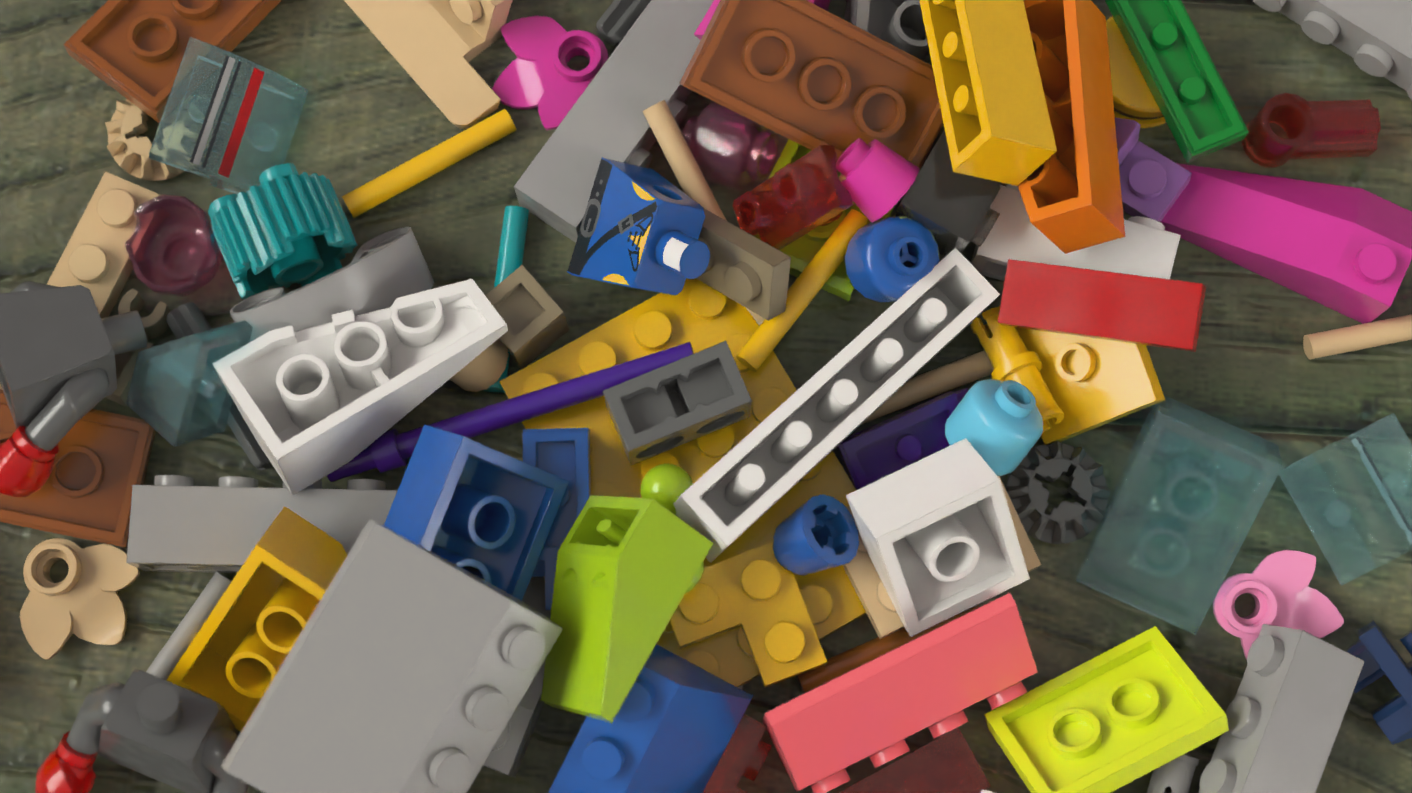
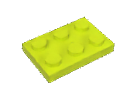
[984,626,1229,793]

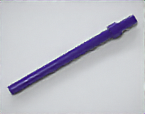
[327,342,694,482]

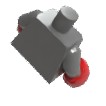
[0,281,147,497]
[35,669,249,793]

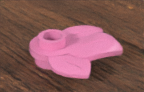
[1213,550,1344,659]

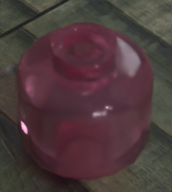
[683,102,779,190]

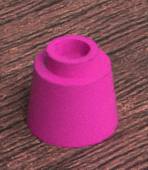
[834,138,920,223]

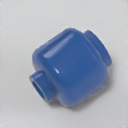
[845,216,940,303]

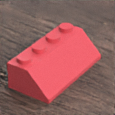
[762,593,1038,793]

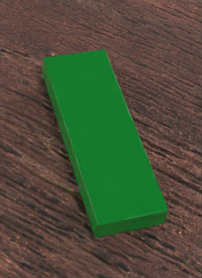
[1105,0,1249,163]

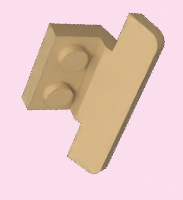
[344,0,513,129]

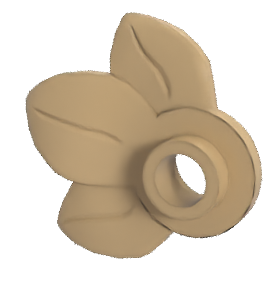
[19,538,140,660]

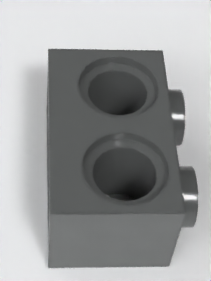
[603,341,752,465]

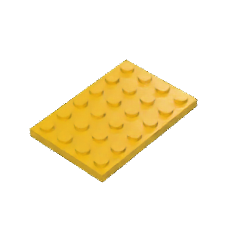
[499,278,867,688]

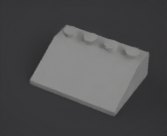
[221,519,563,793]

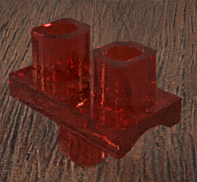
[733,145,854,250]

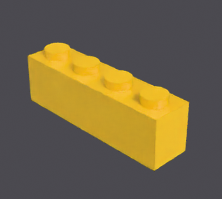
[919,0,1057,186]

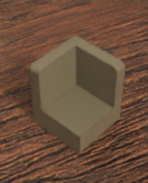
[485,265,569,369]

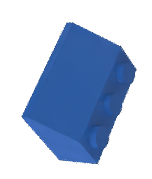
[383,424,569,601]
[548,644,753,793]

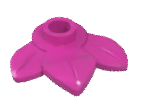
[492,16,608,130]

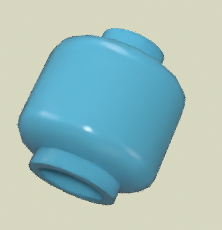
[945,379,1043,476]

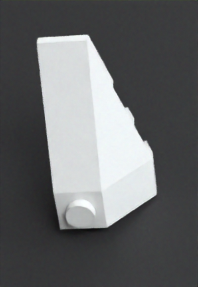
[213,279,508,495]

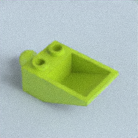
[541,464,713,723]

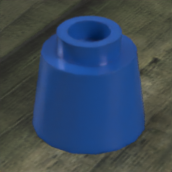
[773,494,859,576]

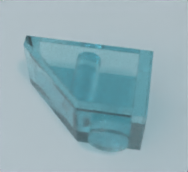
[126,320,253,447]

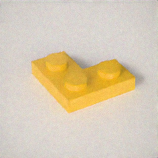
[670,541,827,687]

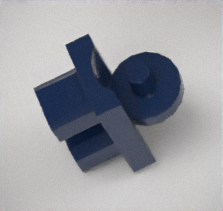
[1345,620,1412,745]

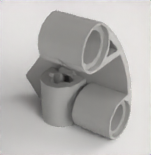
[230,227,434,345]

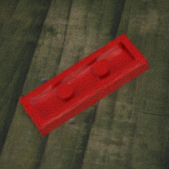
[998,259,1206,352]

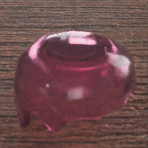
[125,194,223,297]

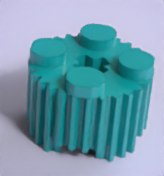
[208,163,358,299]

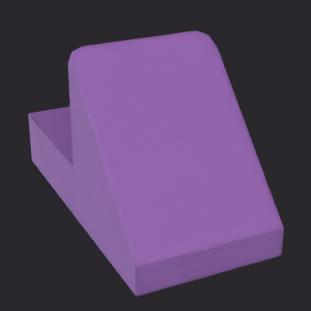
[1115,118,1192,222]

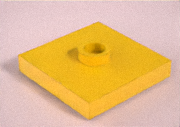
[1016,327,1165,445]

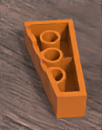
[1018,0,1125,254]

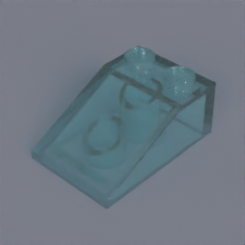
[1076,395,1283,635]

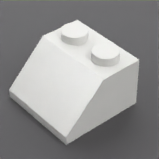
[846,438,1030,637]

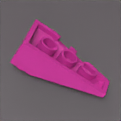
[1161,163,1412,324]

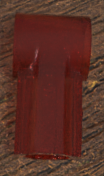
[1242,93,1381,168]

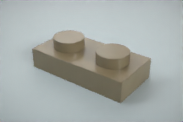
[696,209,791,320]

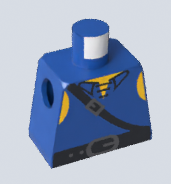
[567,157,710,295]

